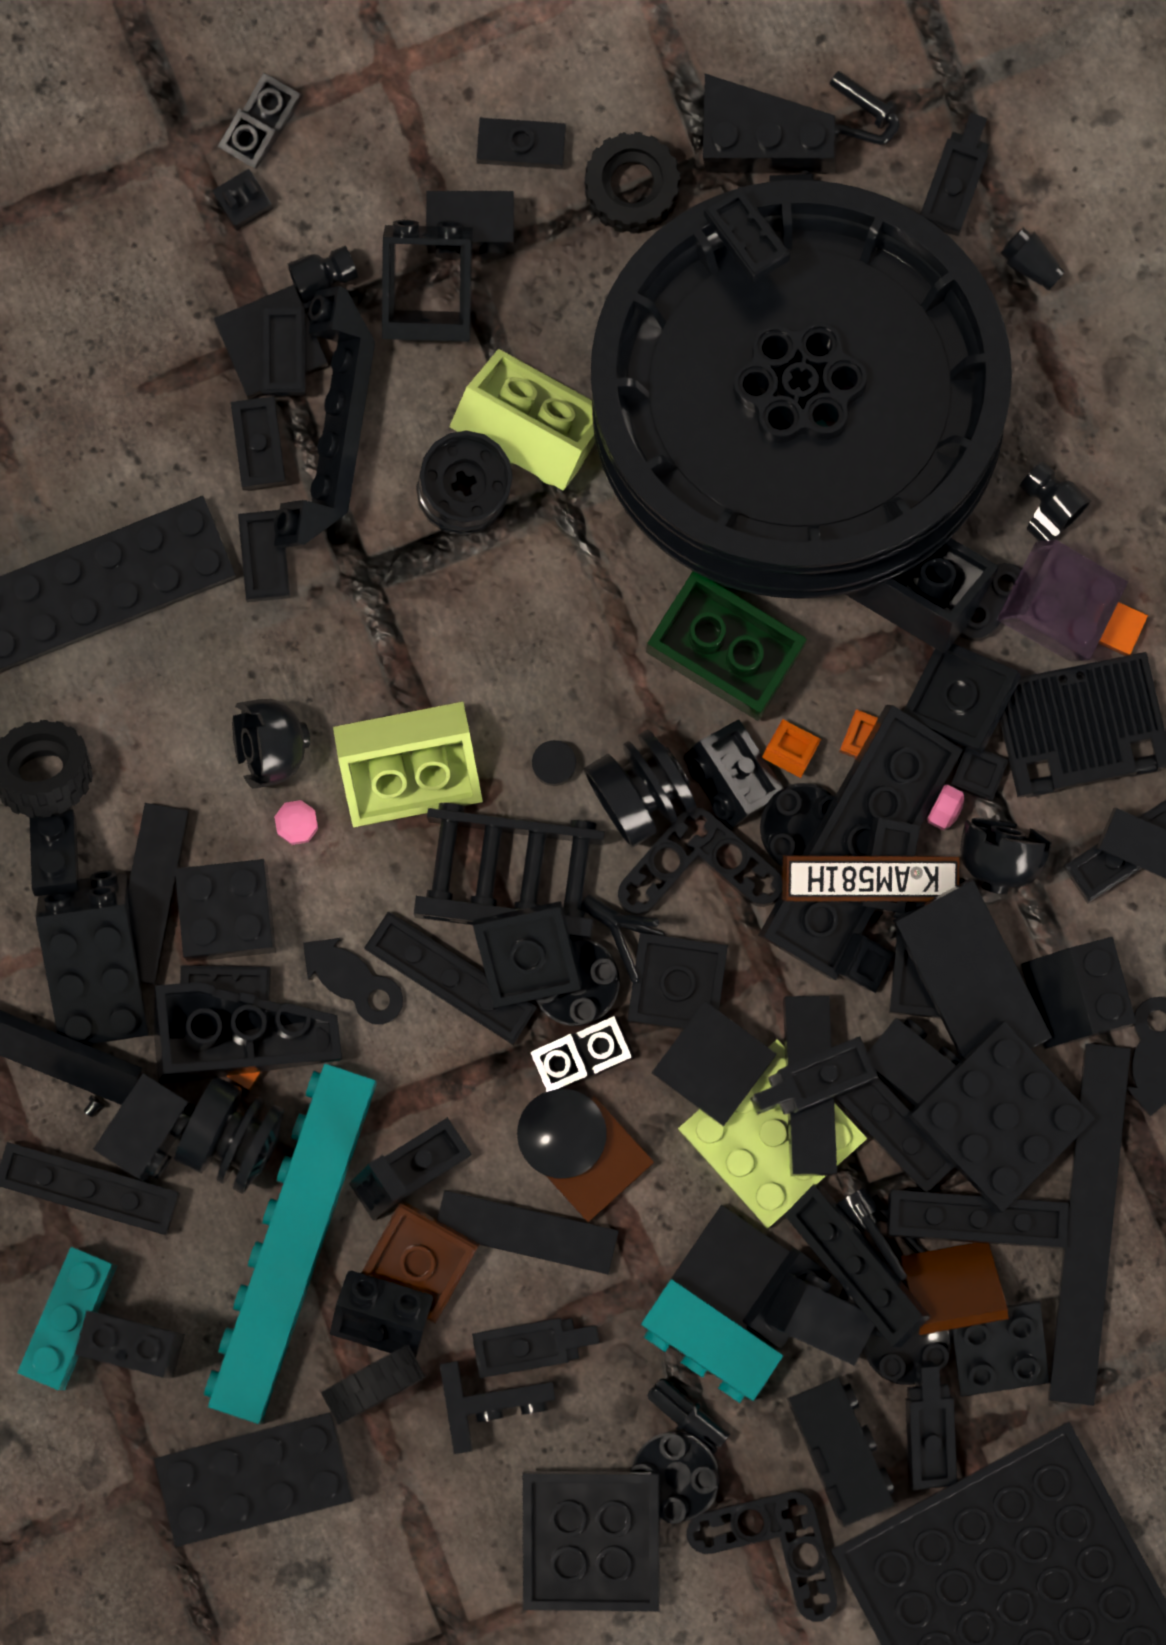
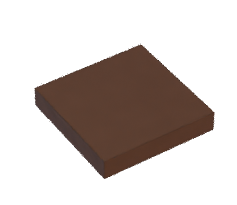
[545,1096,654,1223]
[361,1200,480,1324]
[900,1243,1008,1335]

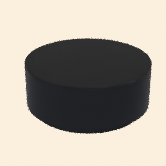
[532,740,576,786]

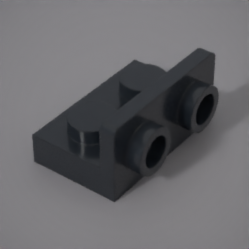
[683,719,783,829]
[329,1270,433,1358]

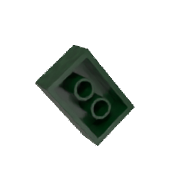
[646,571,807,721]

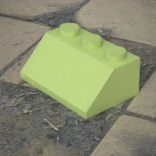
[449,349,596,491]
[333,702,483,827]

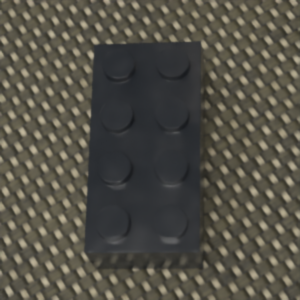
[154,1412,354,1547]

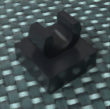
[212,168,273,231]

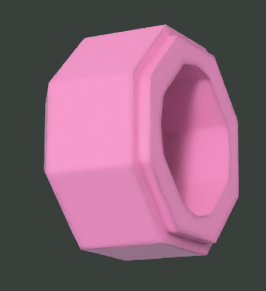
[927,784,964,831]
[274,800,318,845]

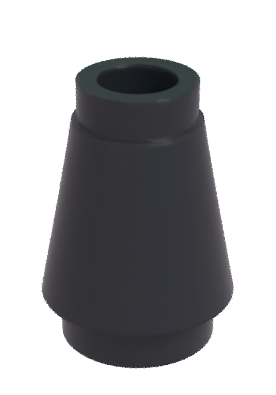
[1000,227,1065,291]

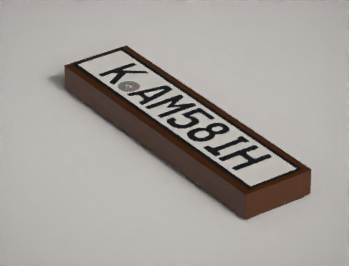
[782,855,960,901]

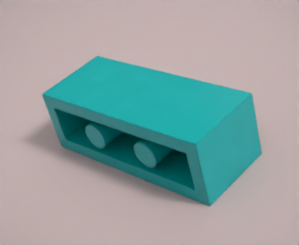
[17,1247,118,1391]
[640,1279,783,1403]

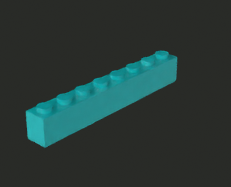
[204,1063,377,1424]

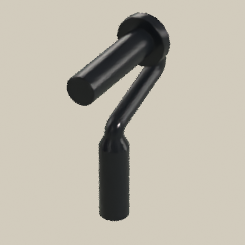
[800,71,900,174]

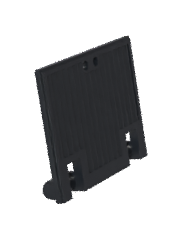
[1000,652,1166,798]

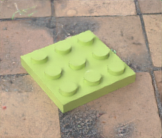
[678,1039,867,1229]

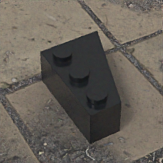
[703,74,837,173]
[786,1377,895,1527]

